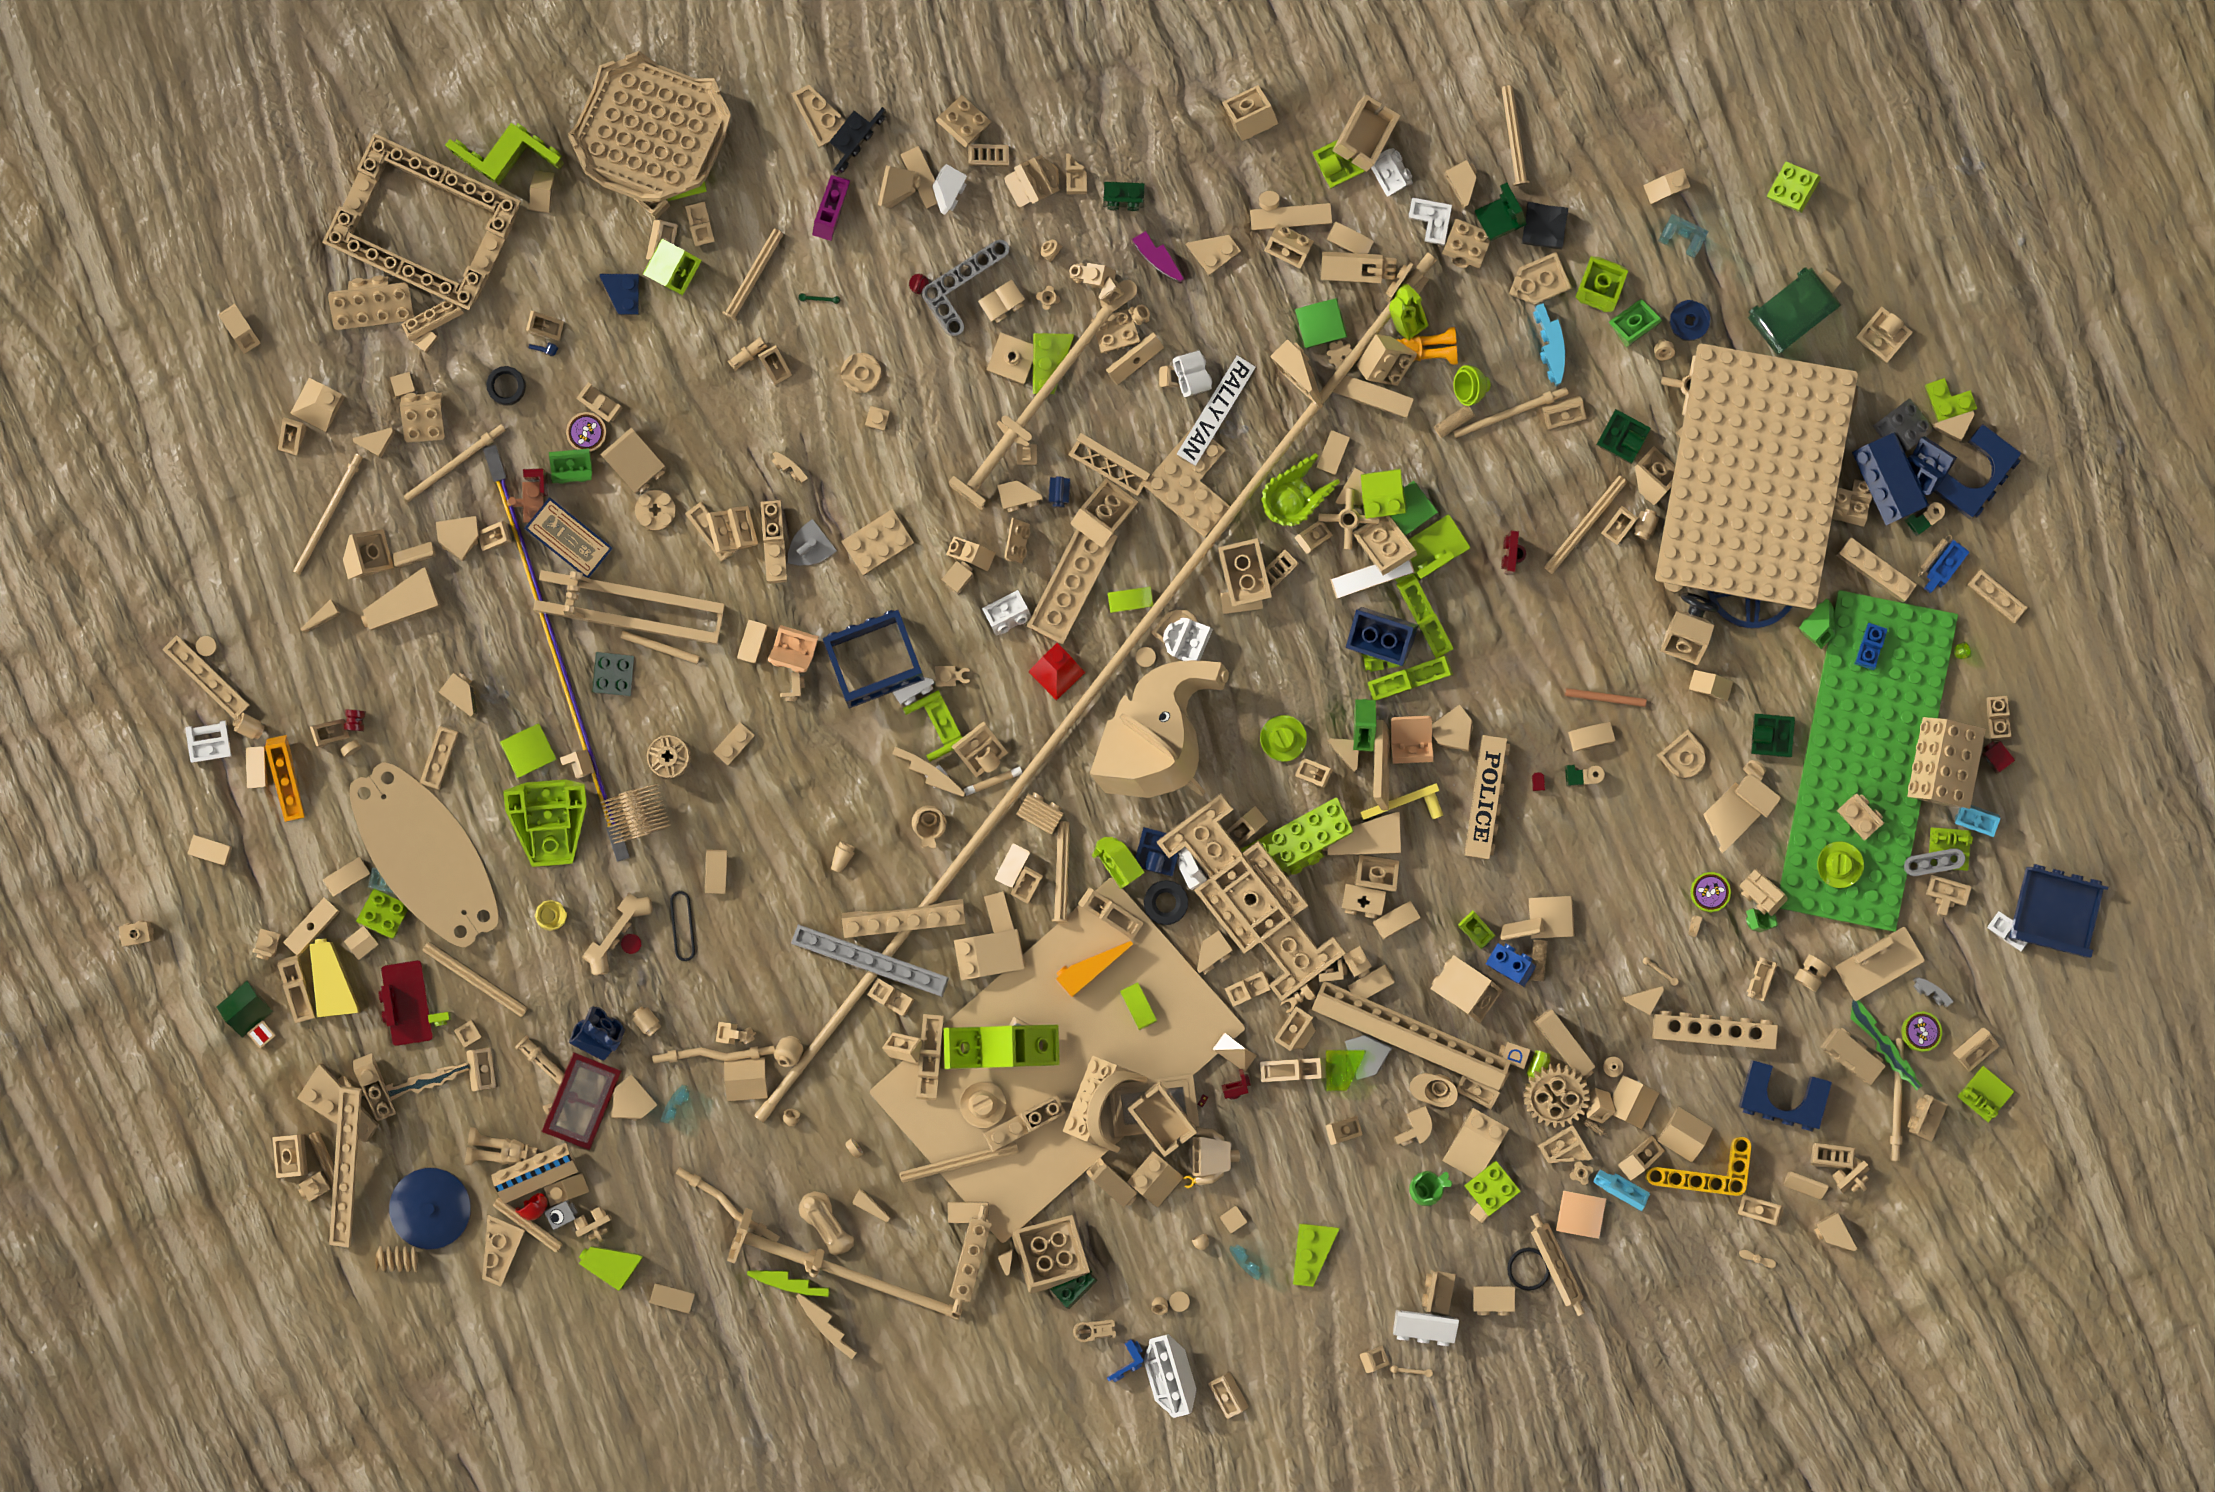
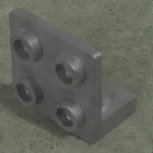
[1873,398,1934,452]

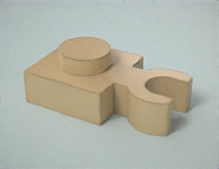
[935,666,970,687]

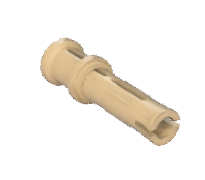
[515,1035,564,1085]

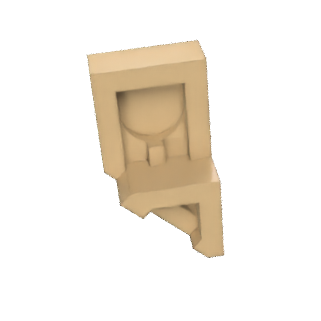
[1066,154,1087,194]

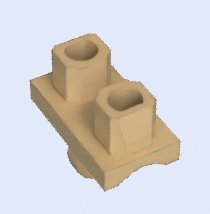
[1833,1156,1870,1193]
[574,1206,612,1243]

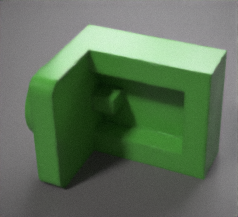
[1746,908,1778,933]

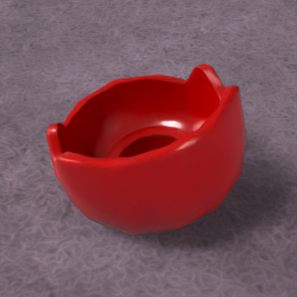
[516,1193,547,1221]

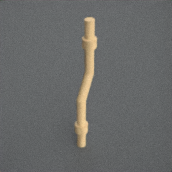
[652,1045,775,1064]
[675,1167,780,1242]

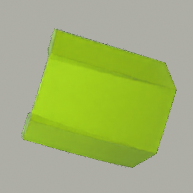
[1575,256,1629,312]

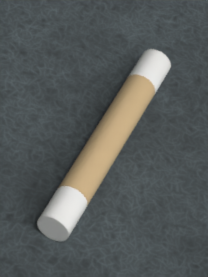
[964,766,1022,796]

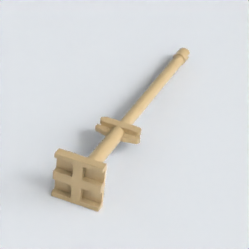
[949,305,1113,510]
[727,1208,963,1320]

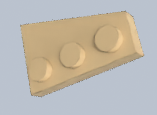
[791,85,846,148]
[482,1214,526,1287]

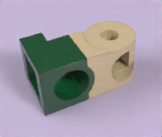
[1904,502,1945,536]
[1565,765,1605,786]

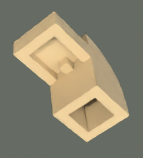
[1394,1106,1432,1146]

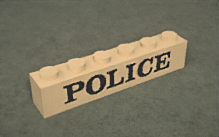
[1464,735,1510,860]

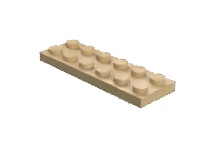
[1027,529,1118,645]

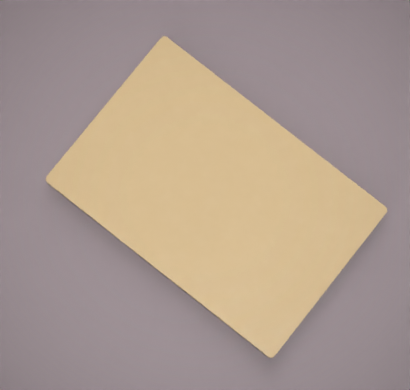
[1655,344,1858,610]

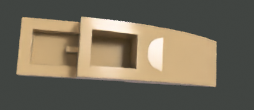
[761,500,787,584]
[983,1095,1066,1152]

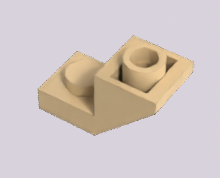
[218,304,261,354]

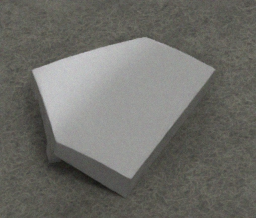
[1345,1035,1392,1080]

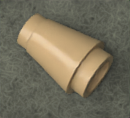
[831,841,855,873]

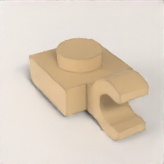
[716,1022,749,1045]

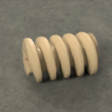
[375,1246,418,1272]

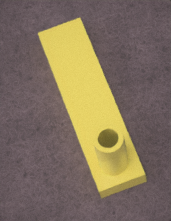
[1360,783,1443,820]

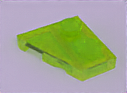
[1326,1050,1366,1091]

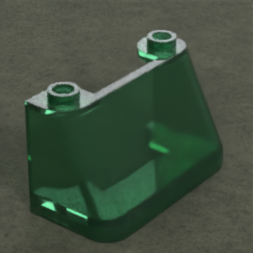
[1748,267,1842,356]

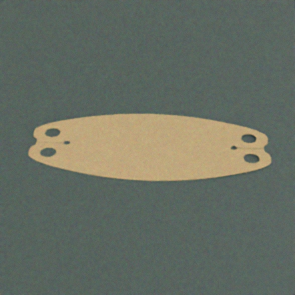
[349,762,498,947]

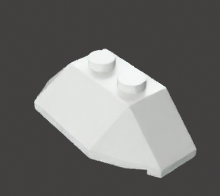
[1144,1334,1196,1418]

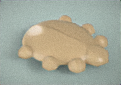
[1327,341,1352,371]

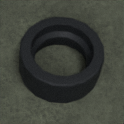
[486,366,526,405]

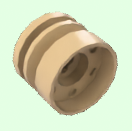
[646,735,691,779]

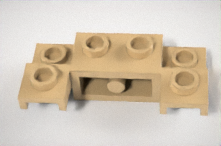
[1832,479,1872,527]

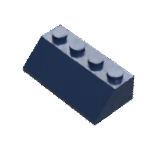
[1852,432,1929,525]

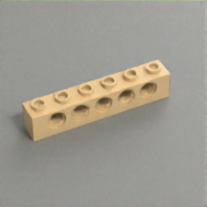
[1652,1011,1778,1049]

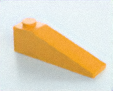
[265,735,305,822]
[1056,941,1133,997]

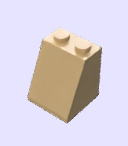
[601,428,666,494]
[1430,955,1503,1023]

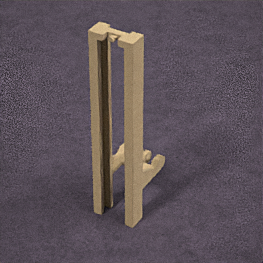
[533,570,725,645]

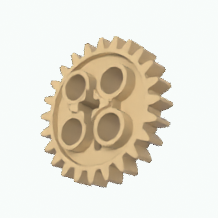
[1524,1064,1590,1128]

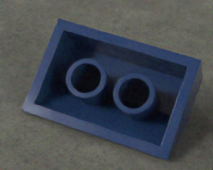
[1345,607,1419,666]

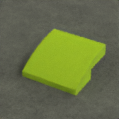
[500,723,557,779]

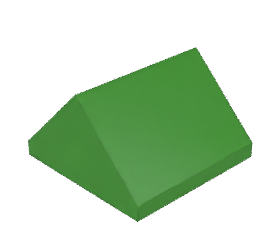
[1609,299,1662,348]

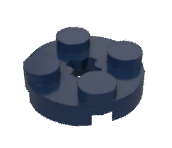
[1669,300,1711,341]

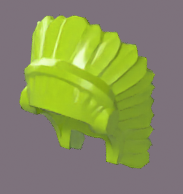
[1261,453,1340,527]

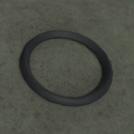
[1507,1247,1550,1291]

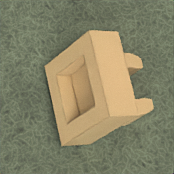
[1017,444,1037,465]

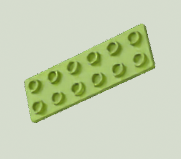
[1240,798,1354,881]

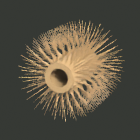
[600,784,671,844]

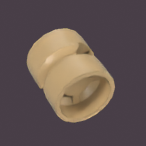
[1794,954,1831,992]

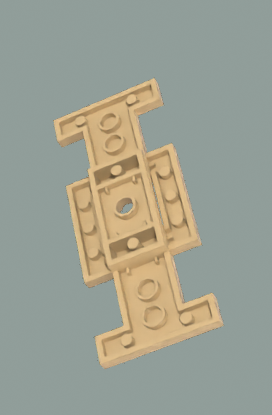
[1157,793,1346,1001]

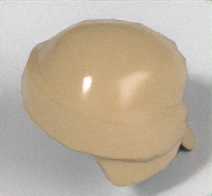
[912,805,946,849]

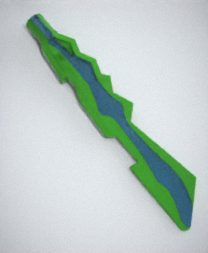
[1851,1000,1923,1091]

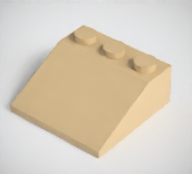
[1012,1215,1090,1294]

